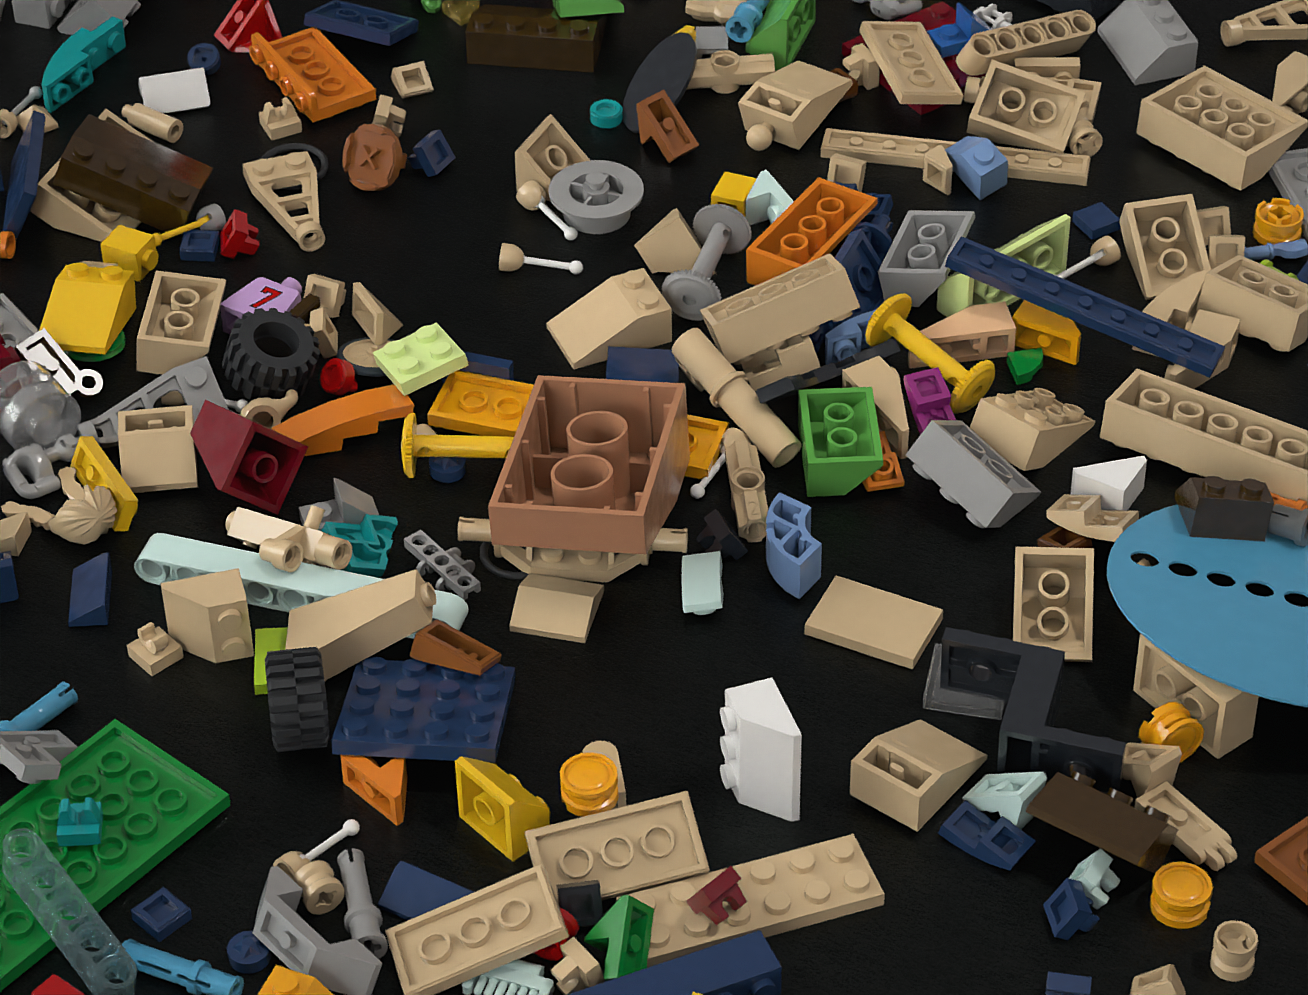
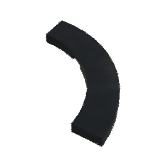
[756,339,901,404]

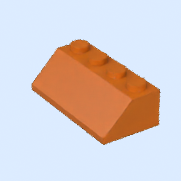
[746,177,878,286]

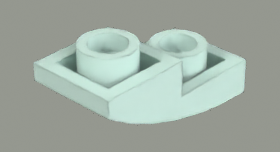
[682,551,724,615]

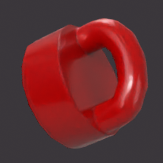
[321,358,358,396]

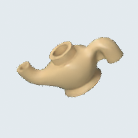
[240,389,298,429]

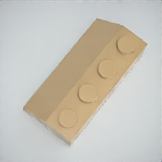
[700,253,860,365]

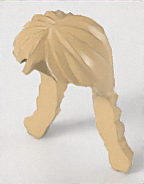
[1,467,117,545]

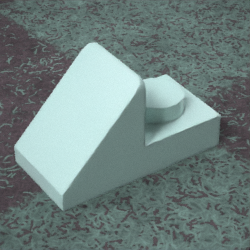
[746,170,794,225]
[962,772,1047,829]

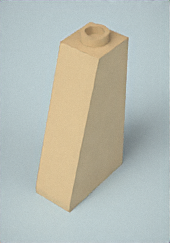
[285,569,437,681]

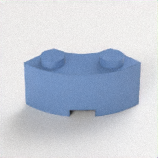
[766,492,822,599]

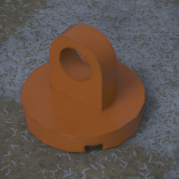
[342,124,407,191]

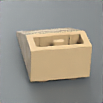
[970,388,1095,471]
[850,719,987,832]

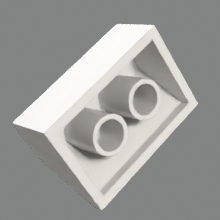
[720,678,802,822]

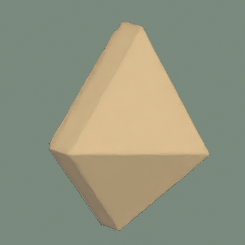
[16,105,58,133]

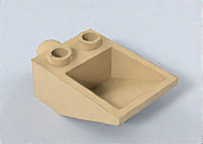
[738,61,853,151]

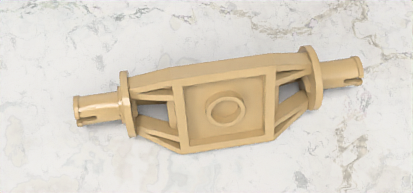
[458,516,688,582]

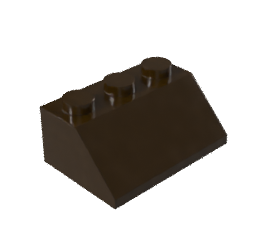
[1025,770,1179,874]

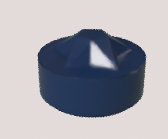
[187,43,221,76]
[429,457,466,483]
[227,931,272,974]

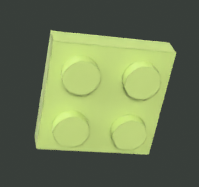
[373,322,469,396]

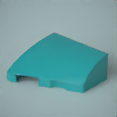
[321,514,398,578]

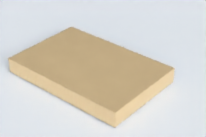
[804,576,943,669]

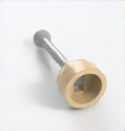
[0,86,42,138]

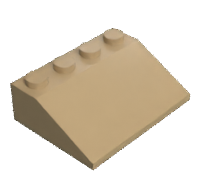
[1136,66,1308,191]
[30,109,153,242]

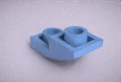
[825,310,889,365]

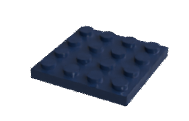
[332,657,515,763]

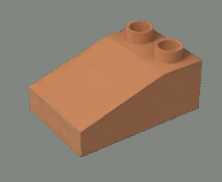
[488,375,690,555]

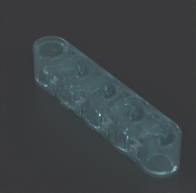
[2,828,137,995]

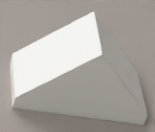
[1071,456,1147,511]

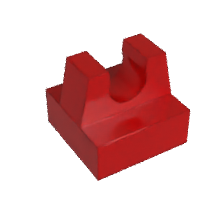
[220,209,259,259]

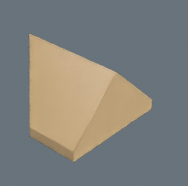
[634,208,716,274]

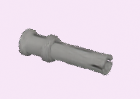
[337,849,388,959]

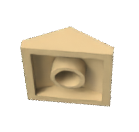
[509,573,604,643]

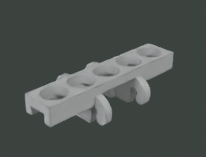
[404,530,481,600]

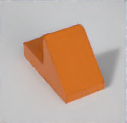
[340,755,407,826]

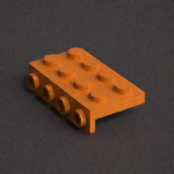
[249,27,376,122]

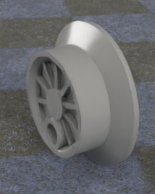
[549,160,644,234]

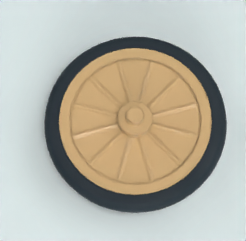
[336,337,396,377]

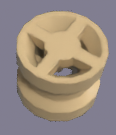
[1067,117,1103,157]
[293,860,345,915]

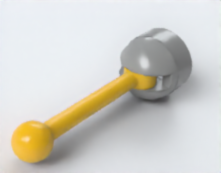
[152,203,226,247]

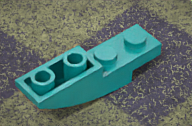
[42,16,126,113]

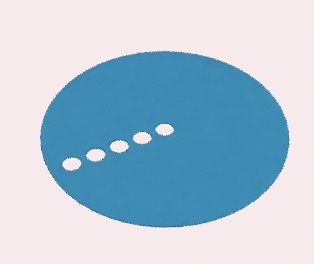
[1107,505,1308,707]

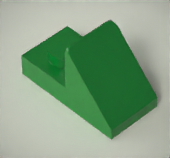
[584,895,655,981]

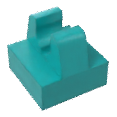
[57,797,103,846]

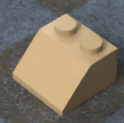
[161,568,254,664]

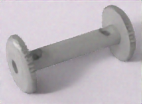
[662,204,751,321]

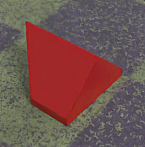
[214,0,283,52]

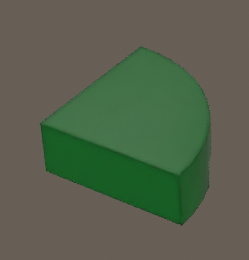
[1007,347,1043,385]

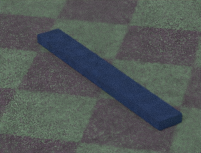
[945,236,1225,378]

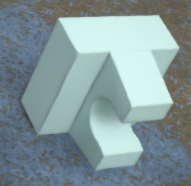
[1069,848,1120,909]

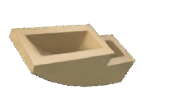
[1132,270,1208,357]

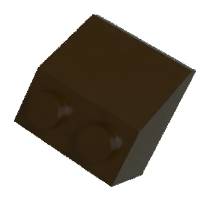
[1175,476,1274,542]

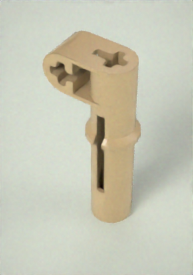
[672,328,801,468]

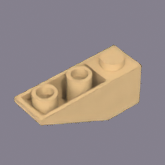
[1273,51,1308,115]
[1164,309,1241,389]

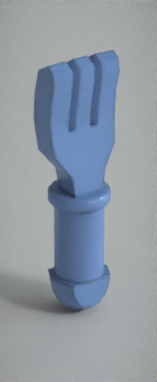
[1244,239,1308,261]

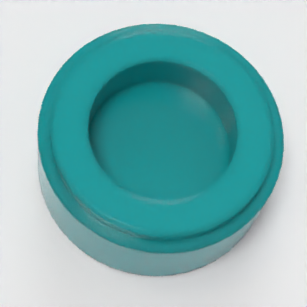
[590,99,623,128]

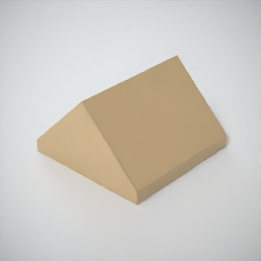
[515,114,590,201]

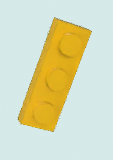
[70,436,139,531]

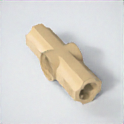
[687,50,775,94]
[725,440,768,542]

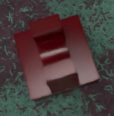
[686,866,747,926]

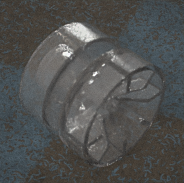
[0,361,81,450]

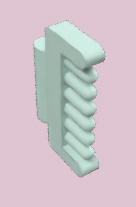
[462,959,554,995]

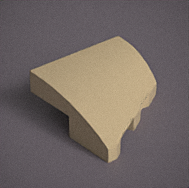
[741,334,820,391]

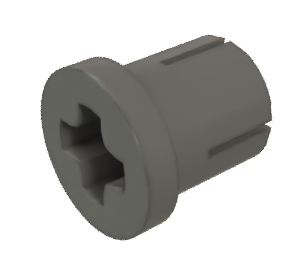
[1267,504,1308,547]

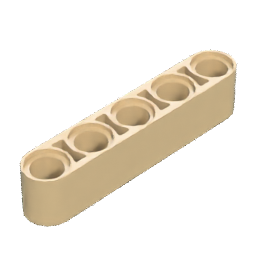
[956,10,1096,76]

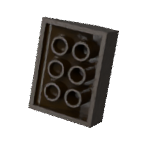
[466,4,608,73]
[53,114,213,238]

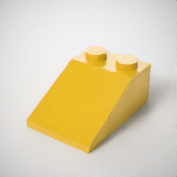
[39,263,136,354]

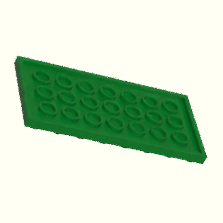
[0,719,230,992]

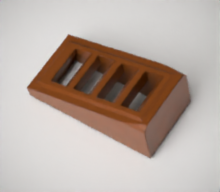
[410,619,502,675]

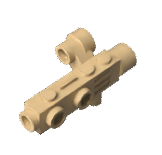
[225,505,352,572]

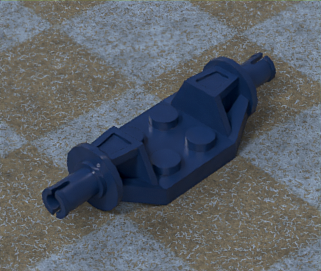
[809,213,893,353]

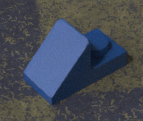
[927,2,991,58]

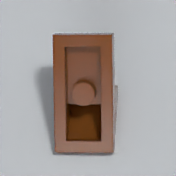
[636,89,699,163]

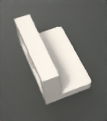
[138,67,210,114]

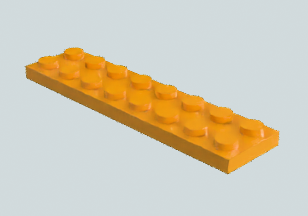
[427,370,729,479]

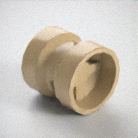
[1210,920,1258,982]

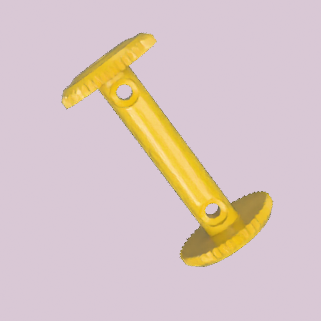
[865,293,995,414]
[401,413,514,478]

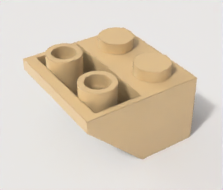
[118,405,198,493]

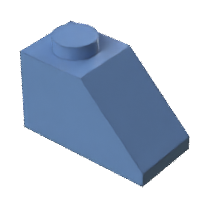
[945,136,1008,200]

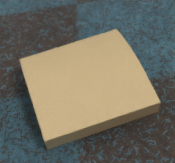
[1047,494,1139,542]

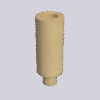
[122,103,183,143]

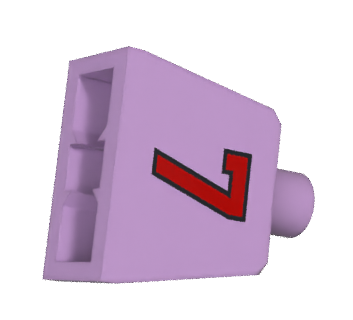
[220,277,302,334]

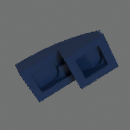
[938,800,1036,871]

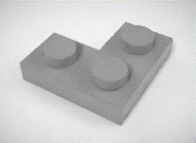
[0,730,78,784]

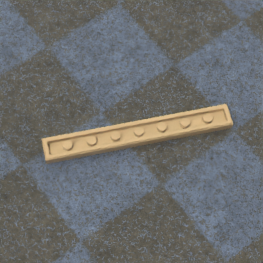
[821,128,1090,186]

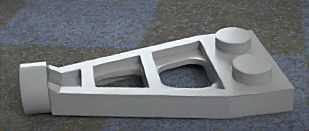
[77,356,229,448]

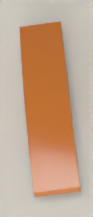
[271,384,414,456]

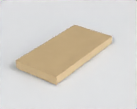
[859,21,963,104]
[525,791,709,902]
[385,864,569,995]

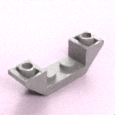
[253,866,382,995]

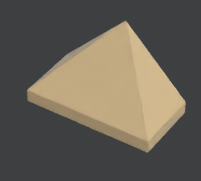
[352,282,403,345]

